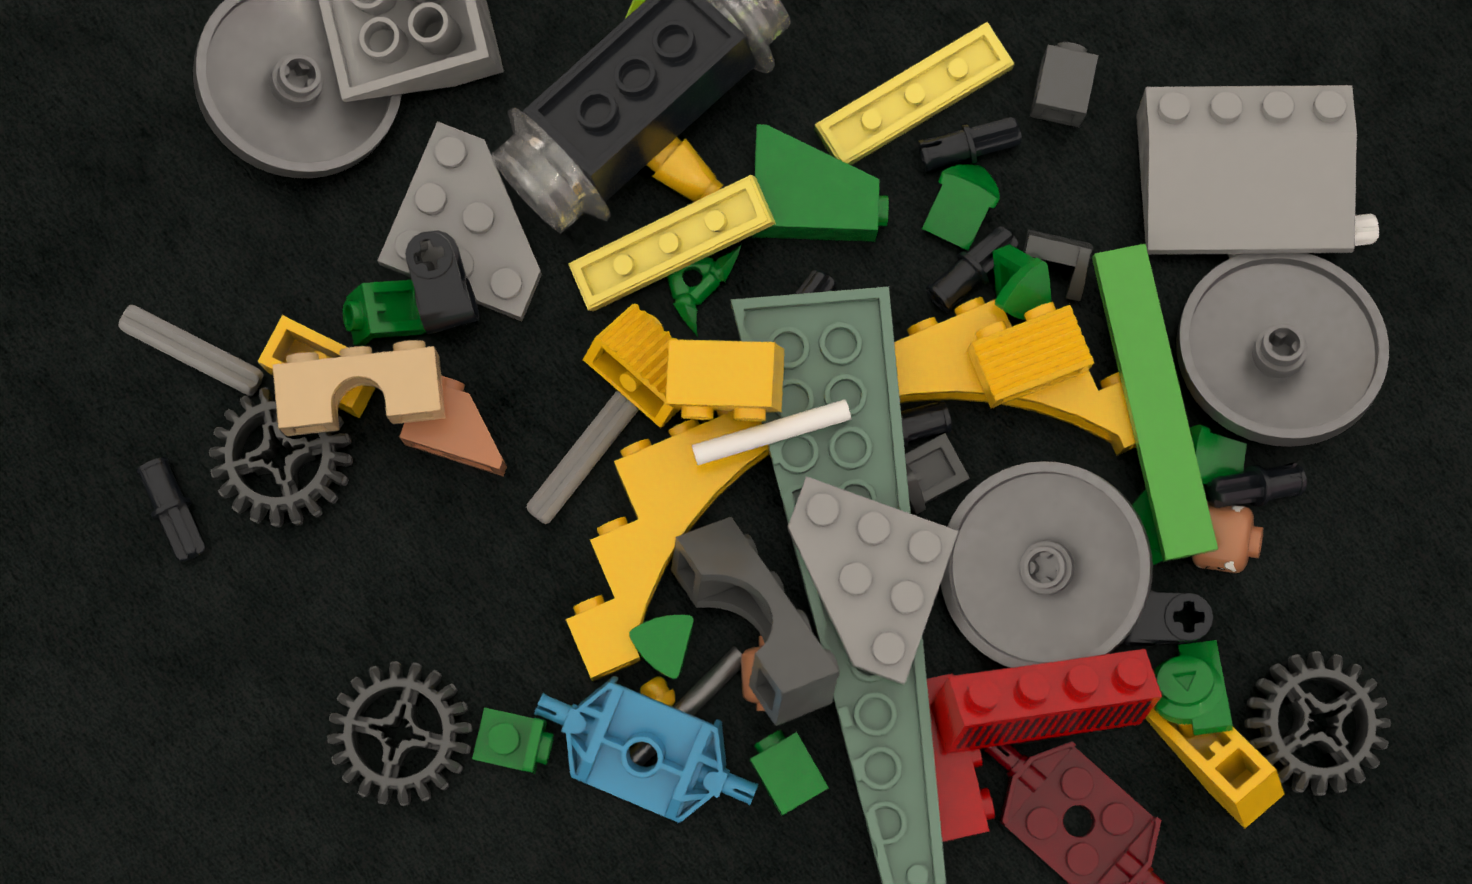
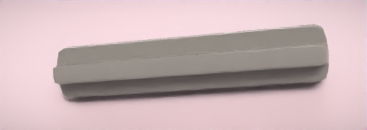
[118,305,264,396]
[526,391,638,524]

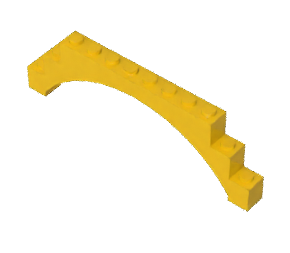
[566,297,1136,681]

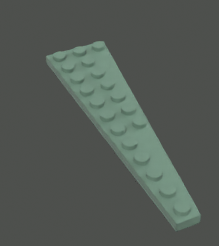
[731,287,946,884]

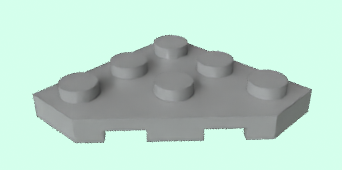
[377,121,542,321]
[788,476,959,685]

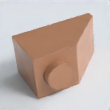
[399,376,507,476]

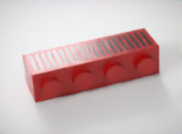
[931,649,1162,754]

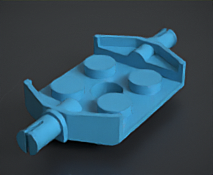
[534,676,759,823]

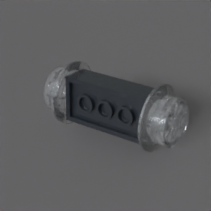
[491,0,791,233]

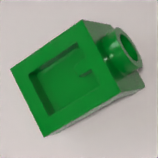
[343,280,426,346]
[472,707,554,774]

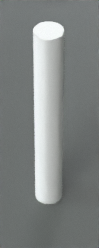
[692,399,851,465]

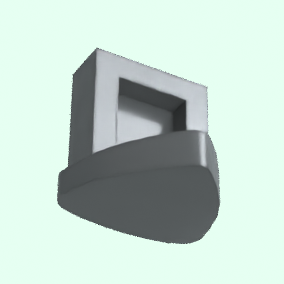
[1023,229,1094,301]
[905,433,970,514]

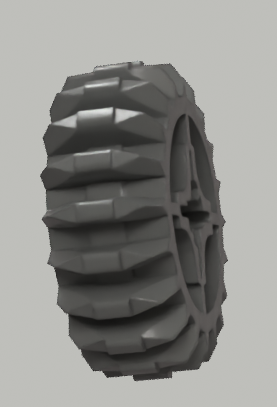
[209,387,353,528]
[1244,651,1391,796]
[327,661,473,806]

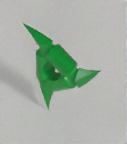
[667,245,741,337]

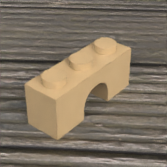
[272,340,446,436]

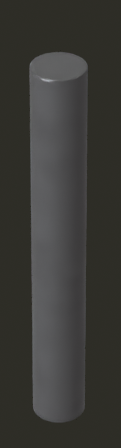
[629,646,742,766]

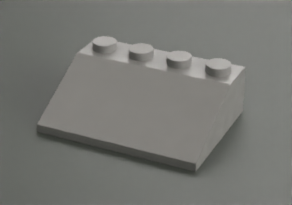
[319,0,504,102]
[1137,85,1357,254]

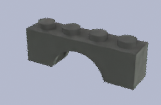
[671,517,839,726]

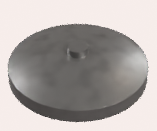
[193,0,402,178]
[1176,253,1389,447]
[940,461,1153,668]

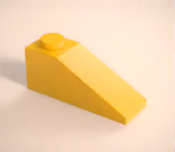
[1145,708,1285,828]

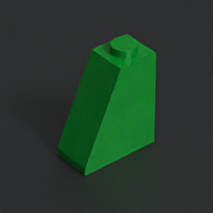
[752,124,889,242]

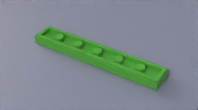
[1092,244,1218,562]

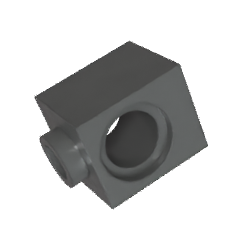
[1030,42,1098,127]

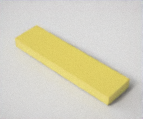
[814,22,1014,165]
[568,175,776,312]

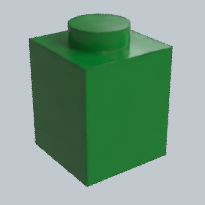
[749,729,829,816]

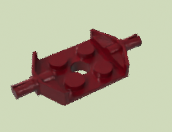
[984,741,1166,884]

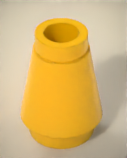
[647,137,723,202]

